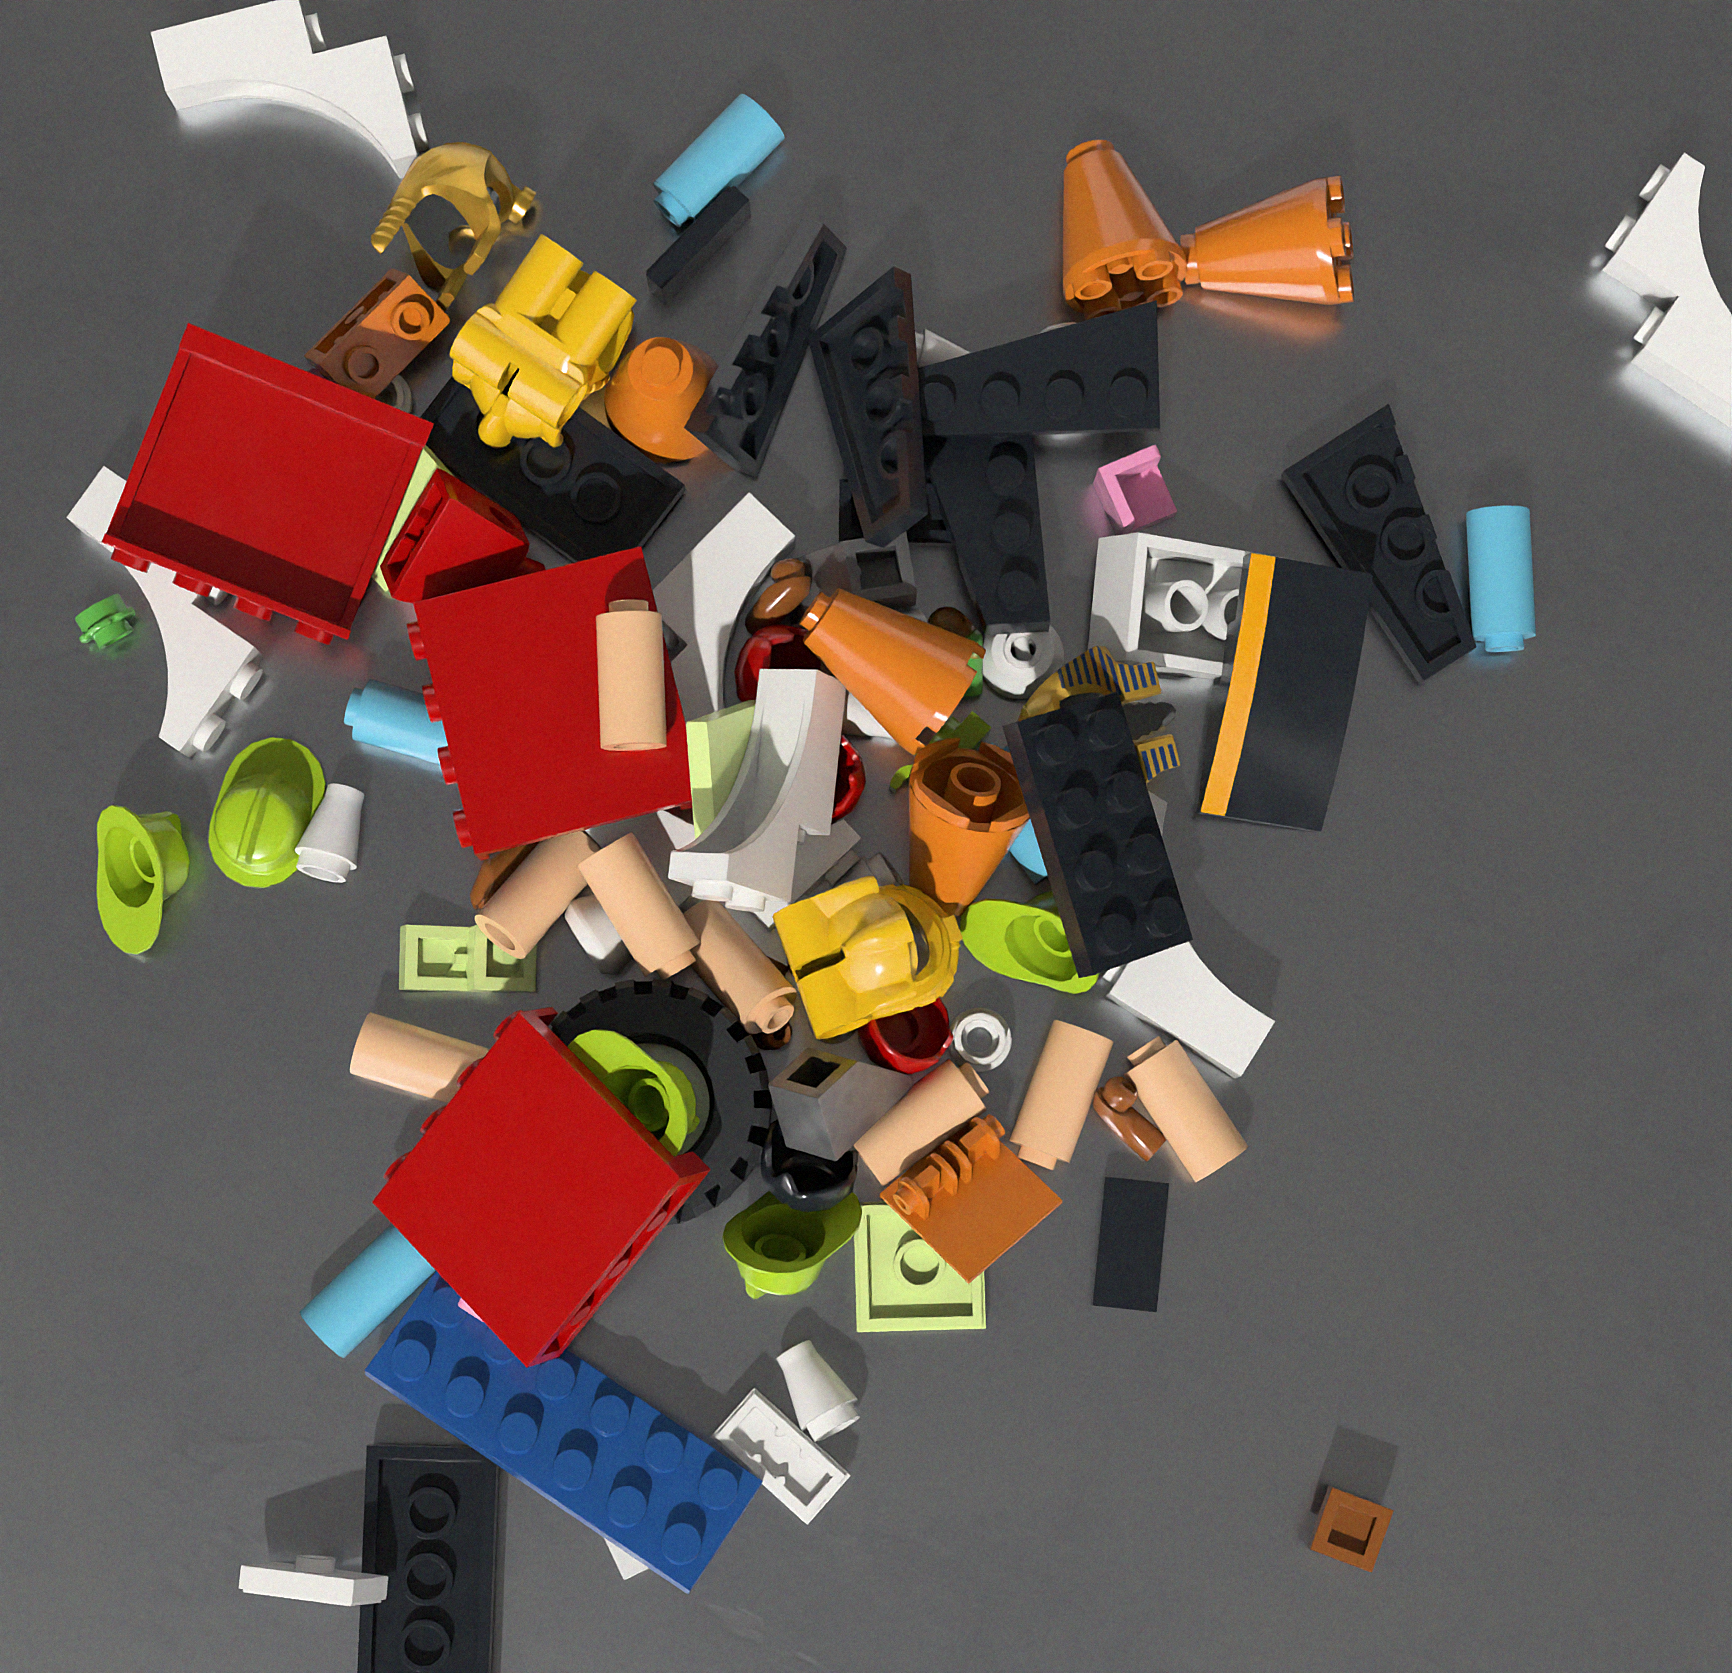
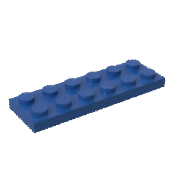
[365,1271,763,1595]

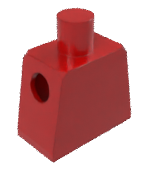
[380,468,545,604]

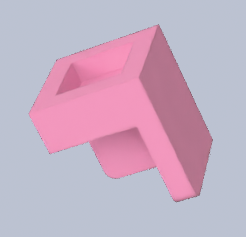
[1093,445,1178,535]

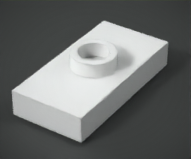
[711,1387,851,1525]
[239,1555,388,1606]

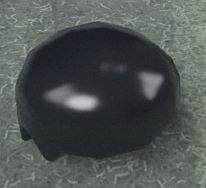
[761,1119,859,1212]

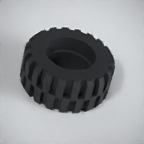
[550,978,772,1226]

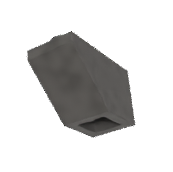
[789,531,917,627]
[768,1047,914,1161]

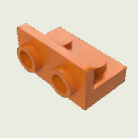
[304,268,450,399]

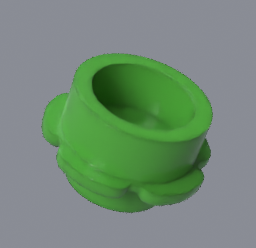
[75,594,136,649]

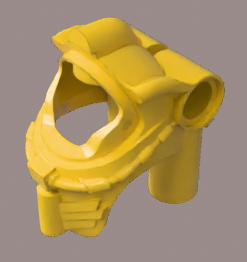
[449,234,637,448]
[772,875,963,1044]

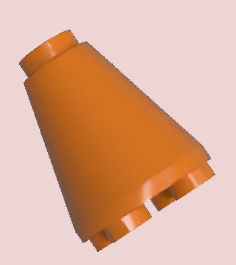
[1063,140,1187,320]
[1180,175,1355,305]

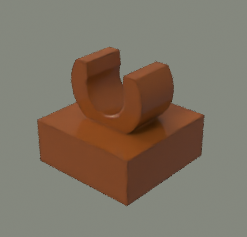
[1307,1486,1394,1573]

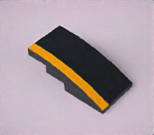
[1197,553,1373,832]

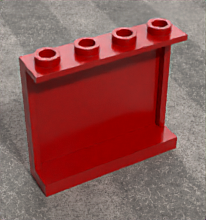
[101,323,434,645]
[407,546,693,861]
[372,1007,711,1368]

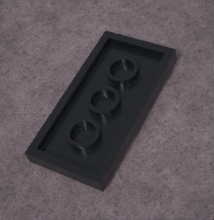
[420,368,686,563]
[1002,691,1193,978]
[357,1444,499,1673]

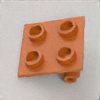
[880,1114,1063,1284]

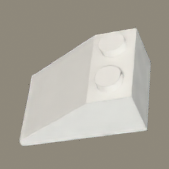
[1088,532,1299,680]

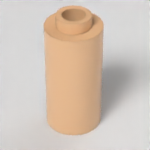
[596,600,667,751]
[475,830,602,959]
[577,832,700,980]
[683,900,797,1034]
[350,1012,490,1103]
[1009,1020,1114,1171]
[1124,1036,1249,1182]
[853,1059,990,1186]

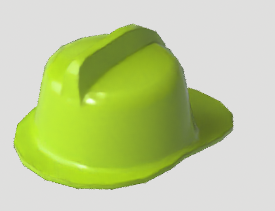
[208,737,326,888]
[97,805,190,954]
[959,891,1099,994]
[567,1029,700,1156]
[722,1190,862,1299]

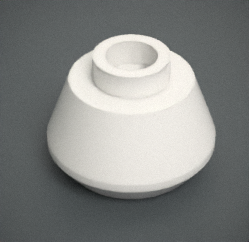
[983,625,1064,699]
[564,895,632,975]

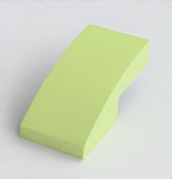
[399,925,537,992]

